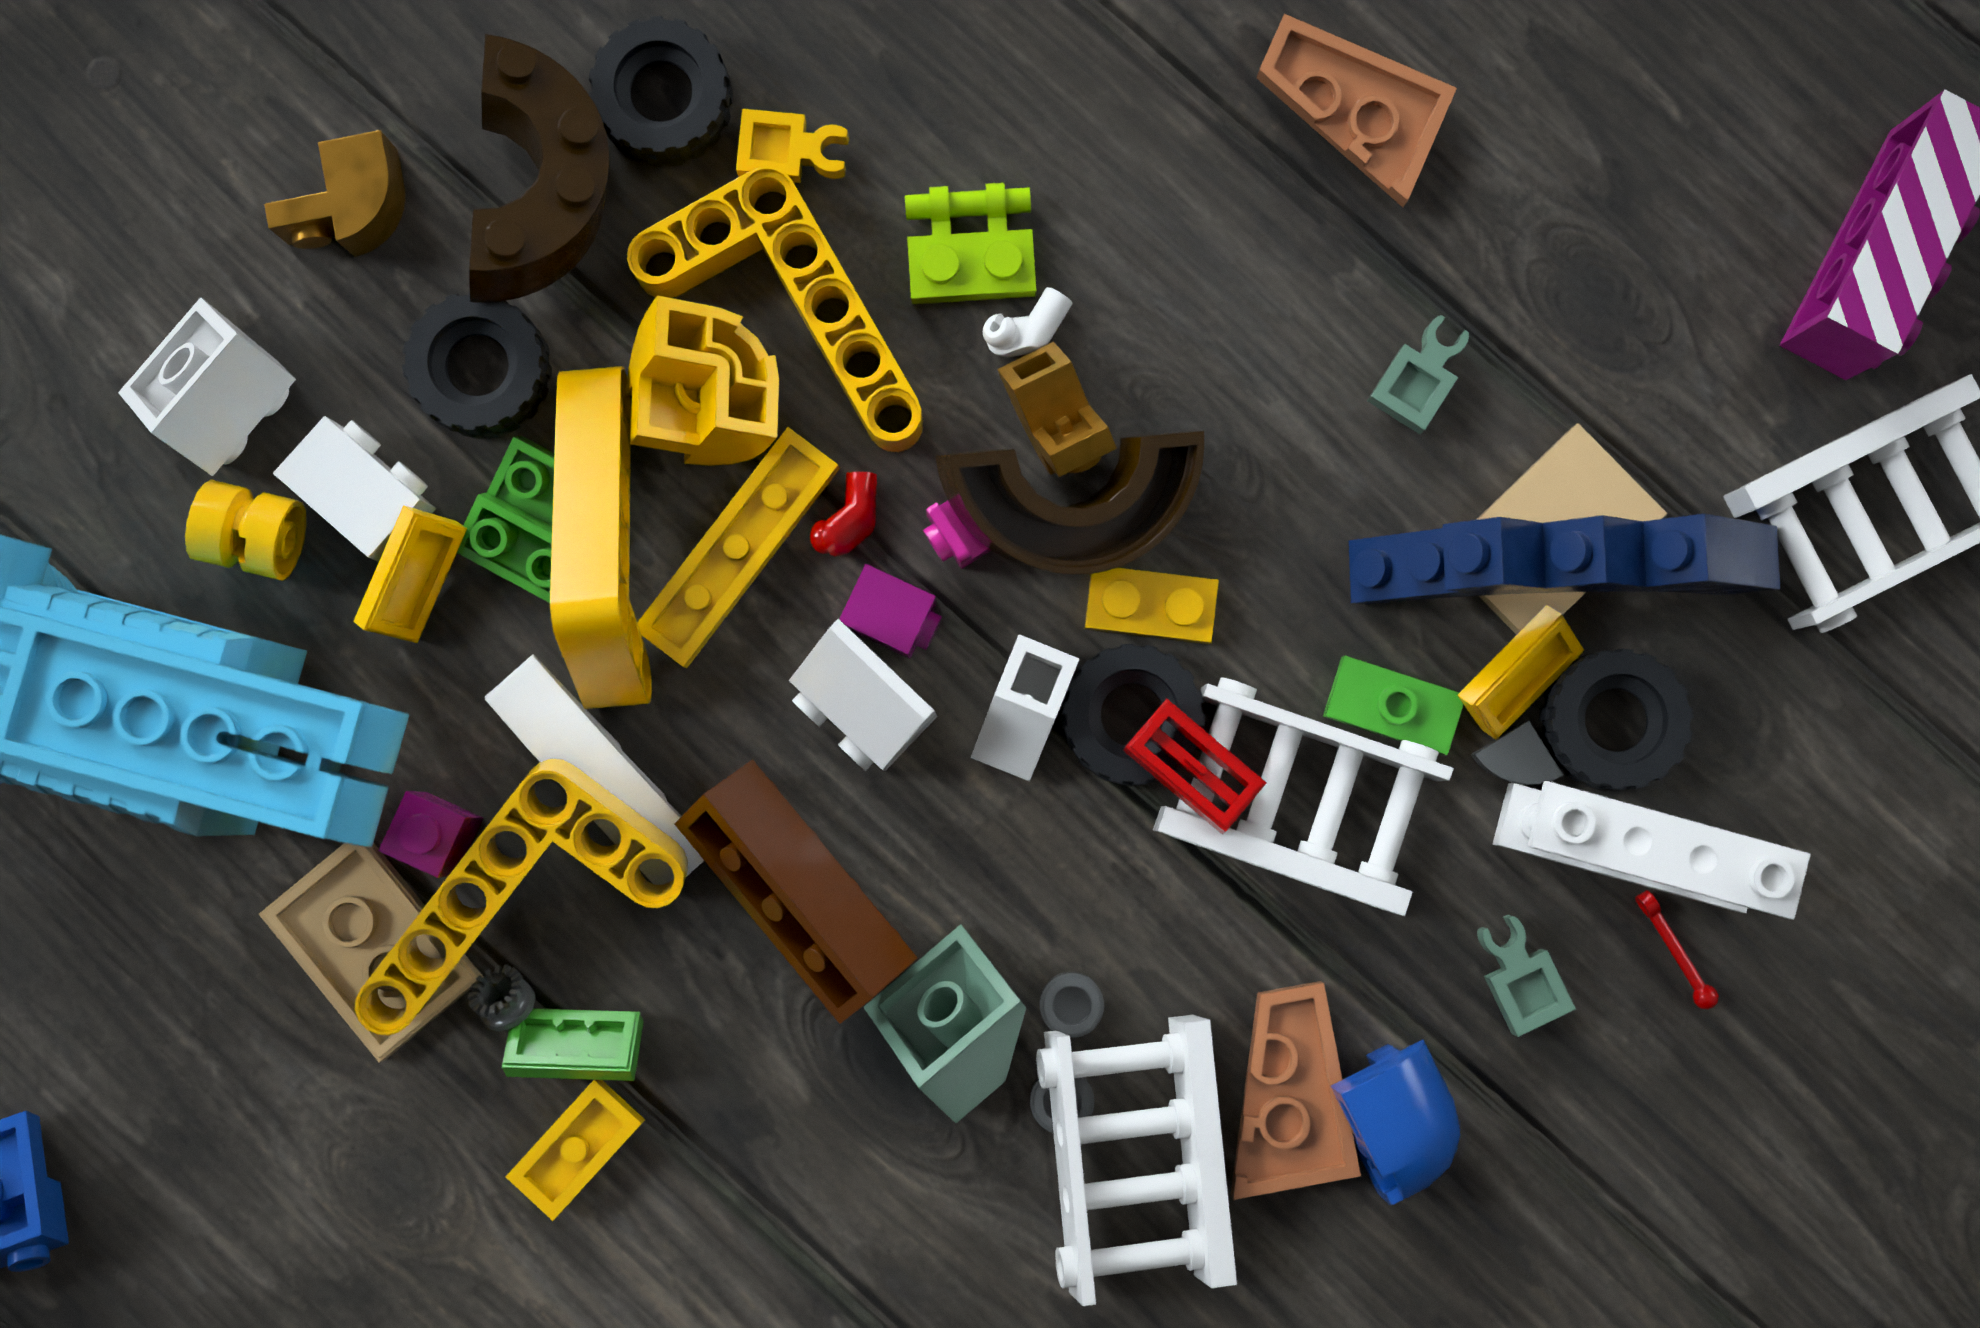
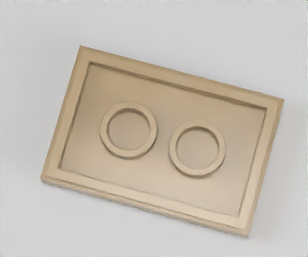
[1476,423,1667,635]
[259,842,484,1063]

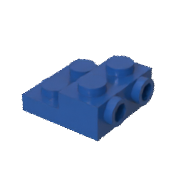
[0,1111,69,1272]

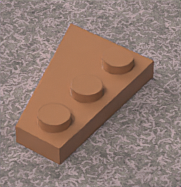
[1257,14,1457,207]
[1230,981,1361,1200]

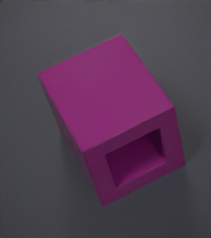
[839,564,942,659]
[378,791,483,878]

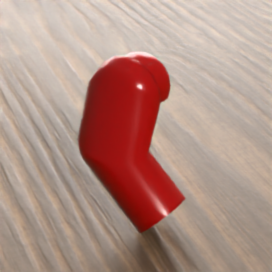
[810,472,877,557]

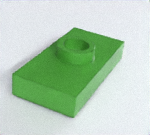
[1323,656,1464,756]
[502,1009,644,1081]

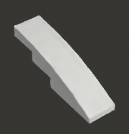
[485,654,704,885]

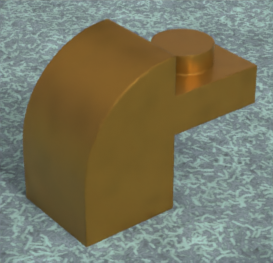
[264,130,405,257]
[997,341,1117,477]

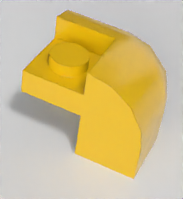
[626,295,779,466]

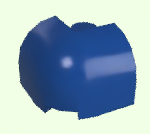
[1330,1039,1460,1205]

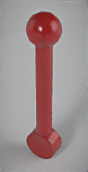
[1635,890,1719,1010]

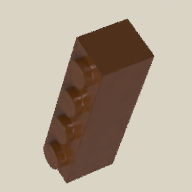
[674,759,918,1024]

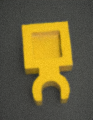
[736,109,849,183]

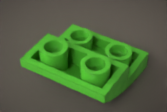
[457,436,631,603]

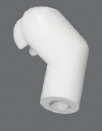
[983,287,1073,358]

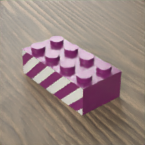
[1779,89,1980,380]

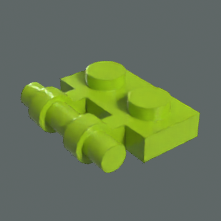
[905,183,1036,304]

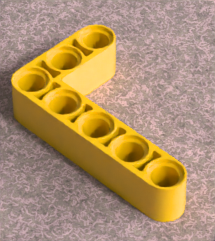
[627,166,923,452]
[550,366,652,709]
[355,759,688,1035]

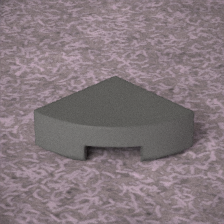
[1471,721,1563,785]

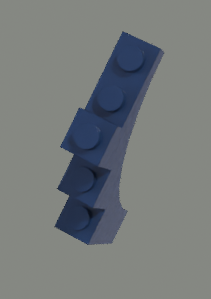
[1349,514,1780,604]

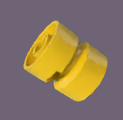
[185,480,307,581]

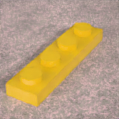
[637,427,840,669]

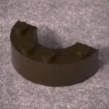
[469,34,609,303]
[935,431,1205,575]

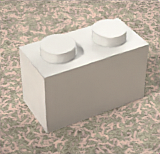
[273,416,436,562]

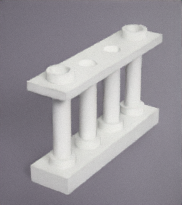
[1723,374,1980,633]
[1153,677,1454,916]
[1492,781,1810,920]
[1036,1015,1237,1306]

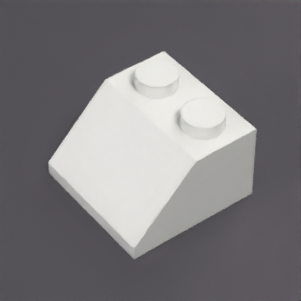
[118,298,296,476]
[789,619,937,771]

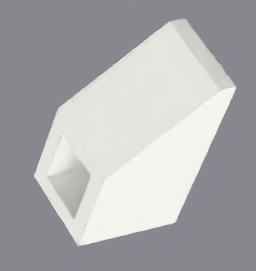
[970,635,1079,782]

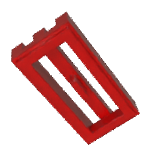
[1123,699,1267,835]

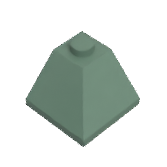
[864,924,1026,1123]

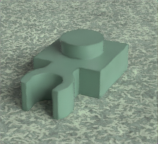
[1367,315,1469,434]
[1477,915,1576,1037]

